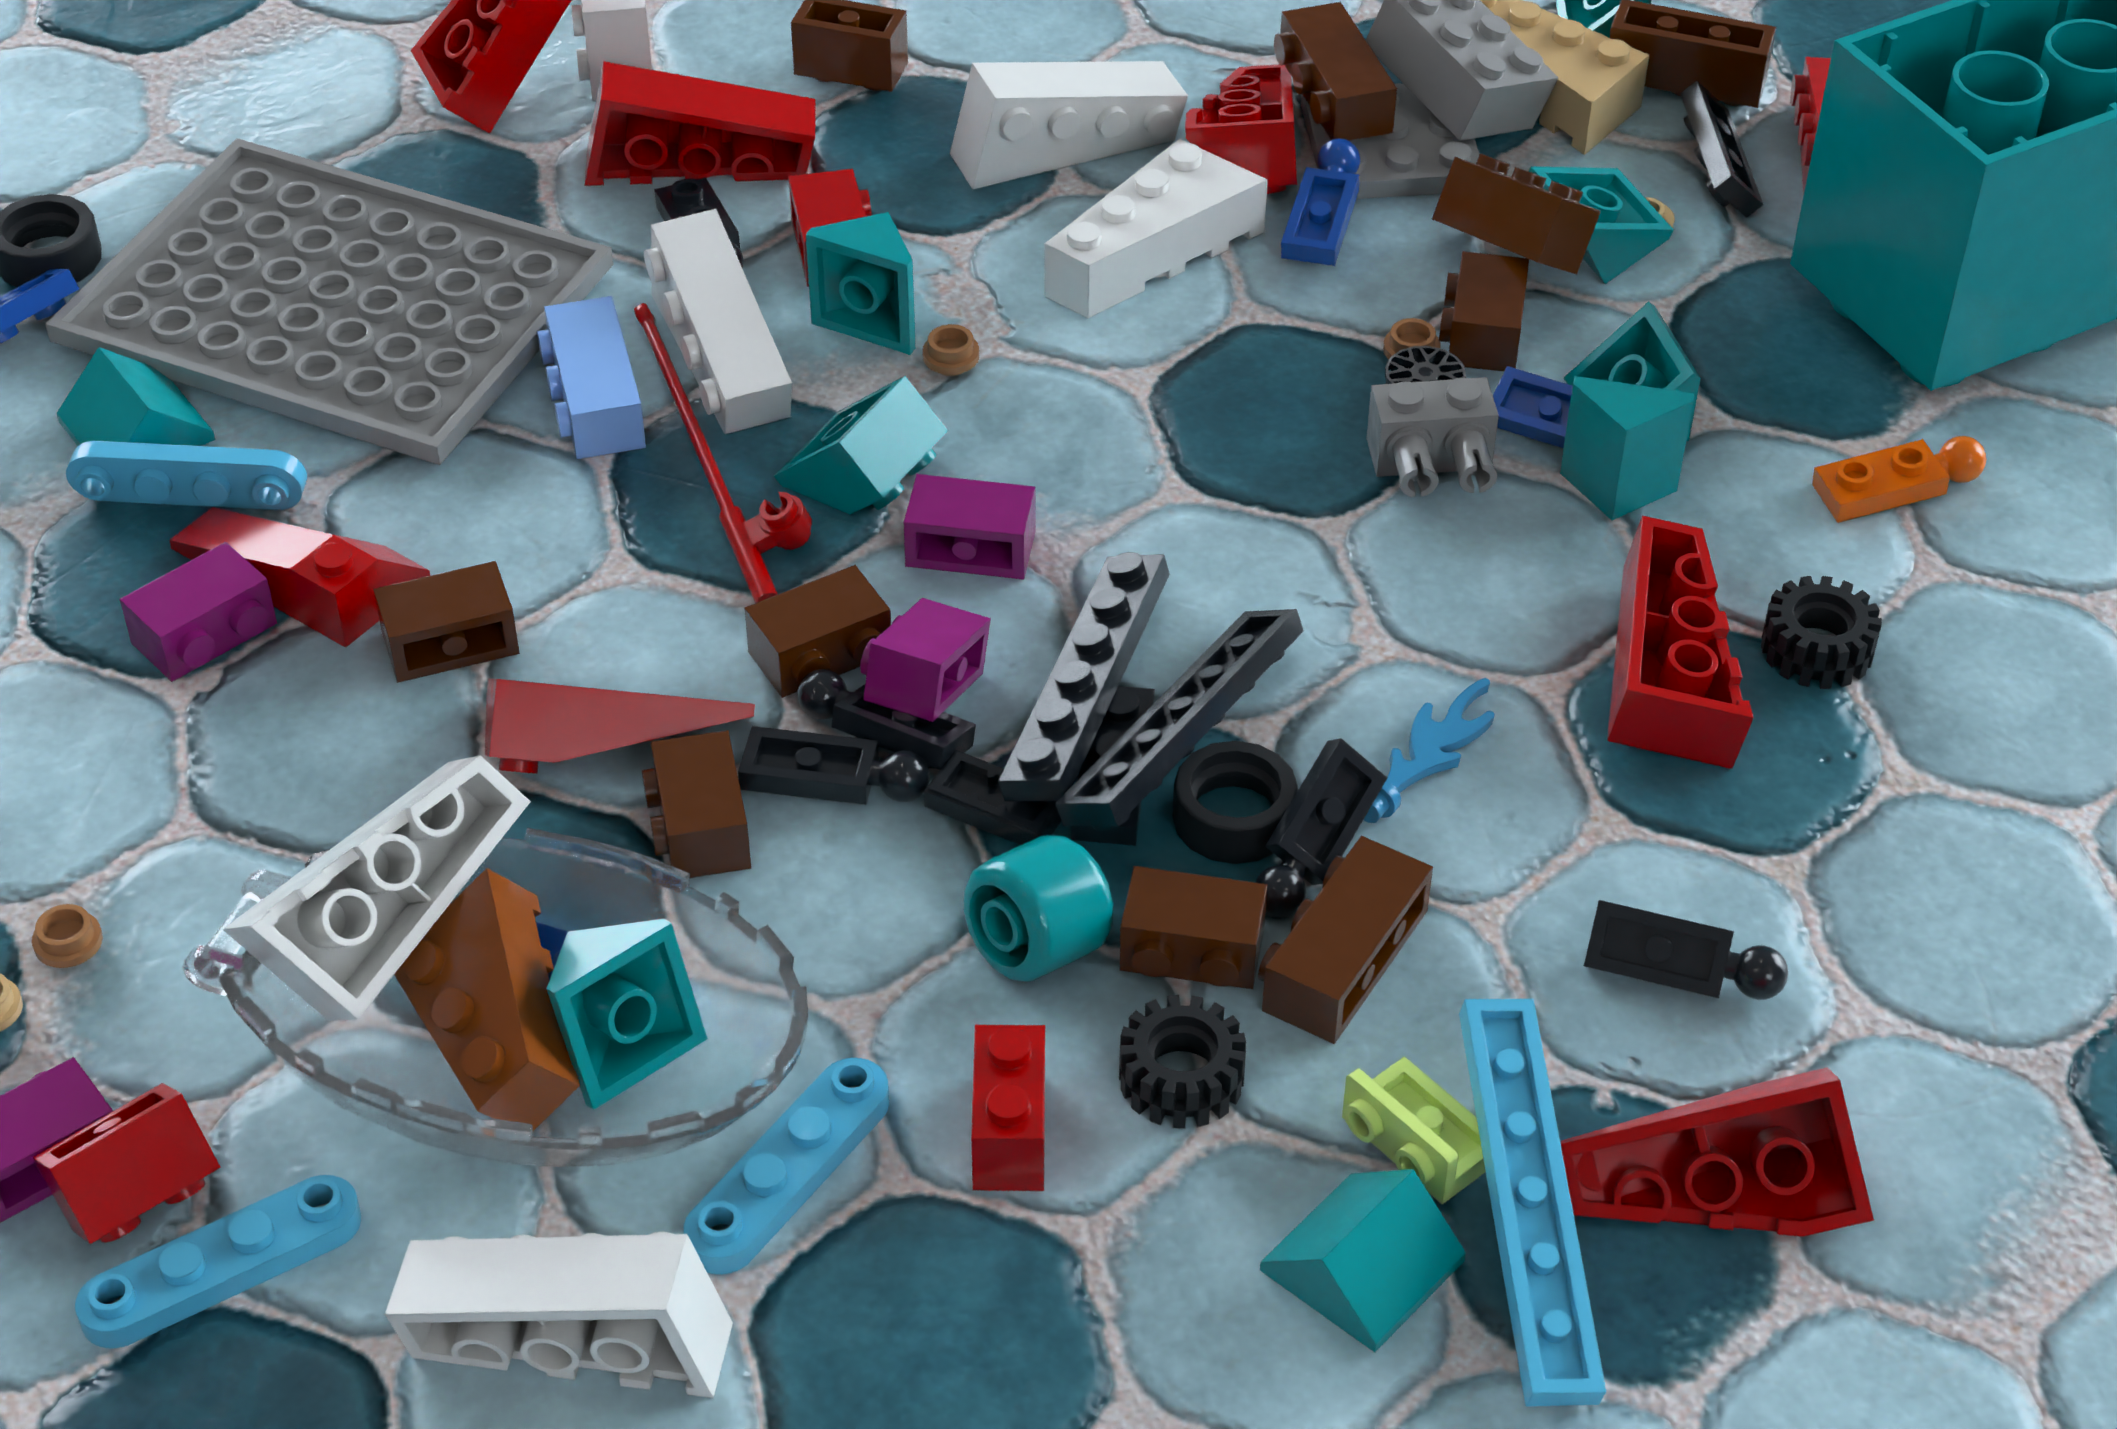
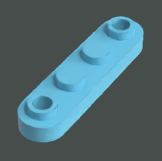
[66,441,307,510]
[683,1058,889,1275]
[75,1175,361,1348]

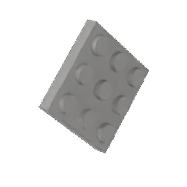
[1301,83,1479,199]

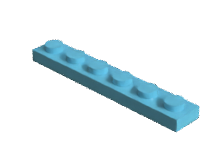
[1459,999,1606,1407]

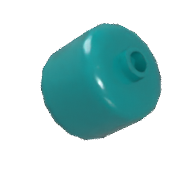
[963,835,1114,982]

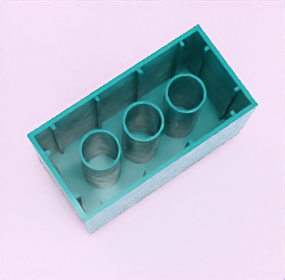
[1790,0,2117,391]

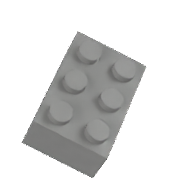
[1366,0,1558,141]

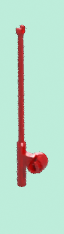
[634,303,812,603]

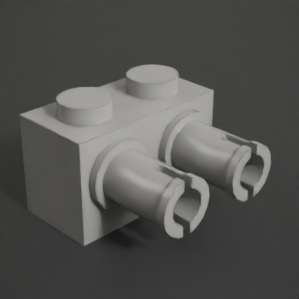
[1366,377,1499,497]

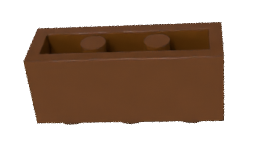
[1610,0,1776,108]
[1274,2,1397,141]
[1432,154,1601,275]
[1258,835,1433,1044]

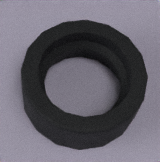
[0,194,102,287]
[1172,740,1298,864]

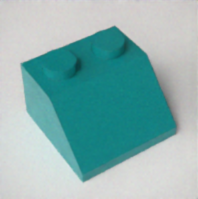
[774,376,948,514]

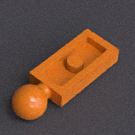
[1812,436,1986,523]

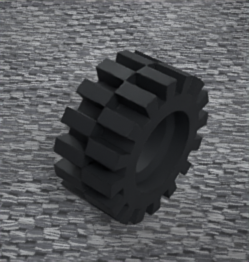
[1761,576,1882,689]
[1119,995,1246,1129]

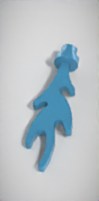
[1363,678,1495,823]

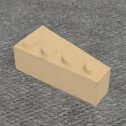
[1480,0,1649,155]

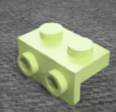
[1342,1056,1486,1205]

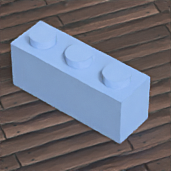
[537,296,646,459]

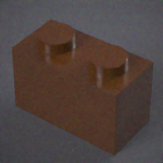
[791,0,908,92]
[1439,251,1529,372]
[373,561,520,683]
[744,565,891,698]
[642,730,751,881]
[1119,866,1268,989]

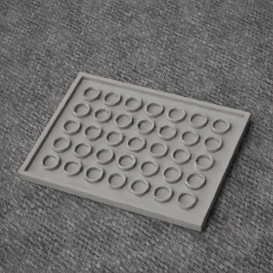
[45,138,613,465]

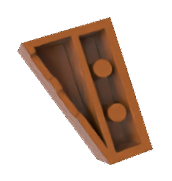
[394,868,580,1135]

